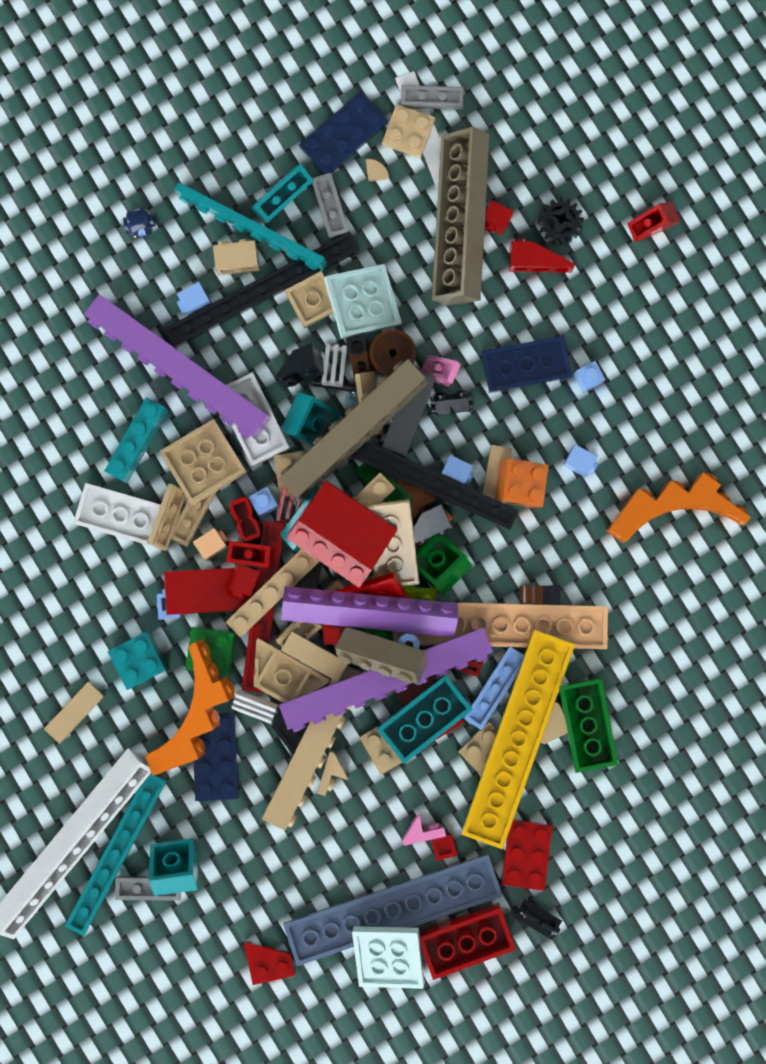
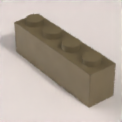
[335,627,428,684]

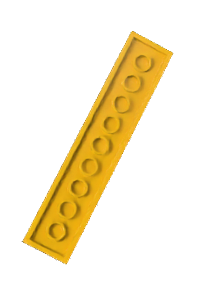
[461,629,575,849]

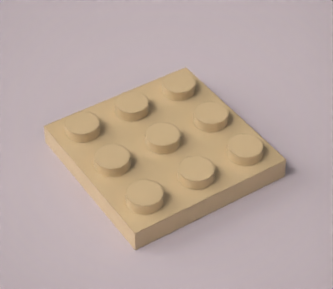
[159,419,247,505]

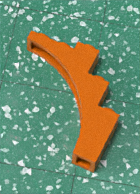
[606,472,751,543]
[145,639,235,776]

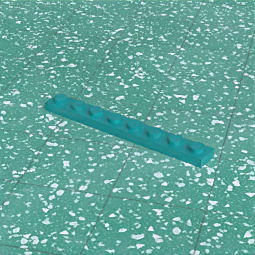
[174,182,327,271]
[65,772,168,936]

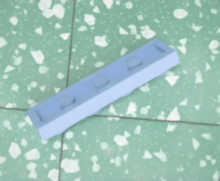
[464,647,524,730]

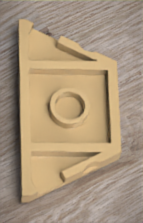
[254,638,330,703]

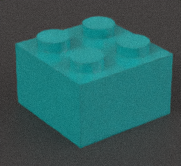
[107,632,169,690]
[149,838,198,896]

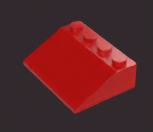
[286,480,397,587]

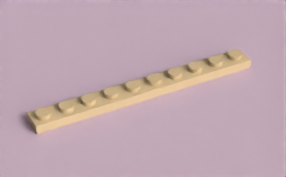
[225,473,395,638]

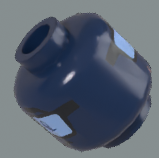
[123,208,156,238]

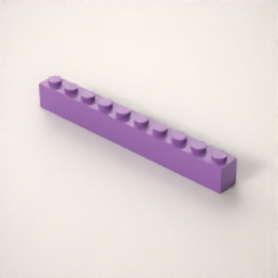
[84,294,270,440]
[279,628,493,732]

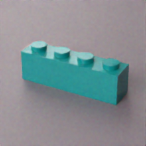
[104,397,169,484]

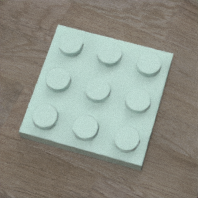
[324,264,402,339]
[352,926,425,989]

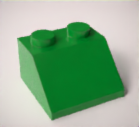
[416,534,473,596]

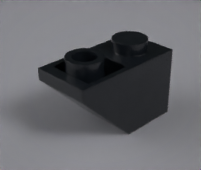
[276,343,324,387]

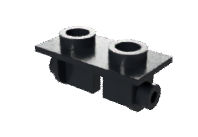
[429,390,474,415]
[514,899,562,940]

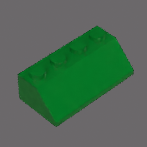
[559,678,619,773]

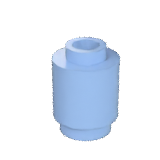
[397,633,419,649]

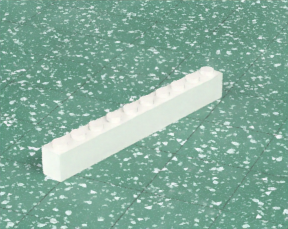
[0,748,151,939]

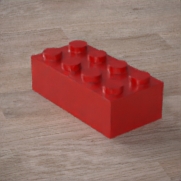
[419,902,516,980]

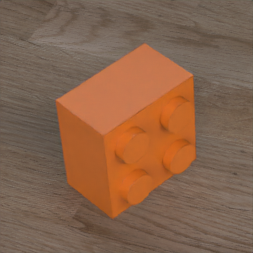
[495,458,549,508]

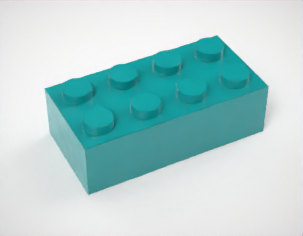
[376,675,473,764]

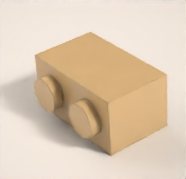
[213,239,260,276]

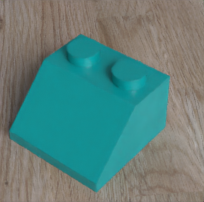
[280,392,342,447]

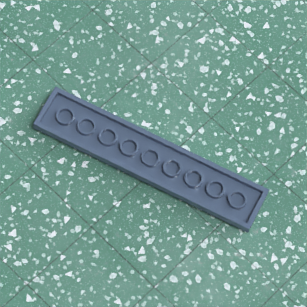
[283,853,502,966]

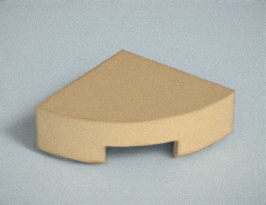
[366,159,389,182]

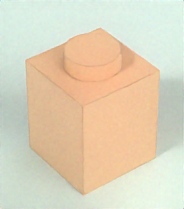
[193,528,228,561]

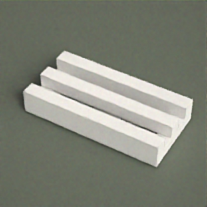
[322,344,347,387]
[231,689,278,724]

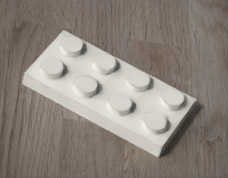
[226,372,290,467]
[73,483,161,547]

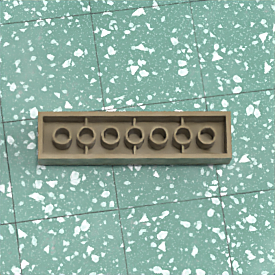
[432,127,490,306]
[279,359,428,501]

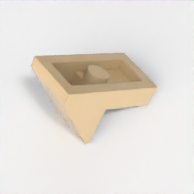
[317,750,349,796]

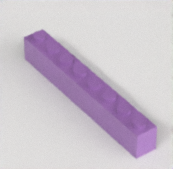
[281,586,458,637]

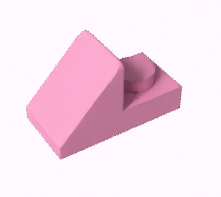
[420,355,461,387]
[403,813,446,846]

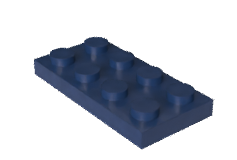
[299,91,388,174]
[481,336,572,393]
[193,712,239,801]

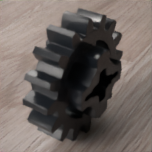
[538,197,584,245]

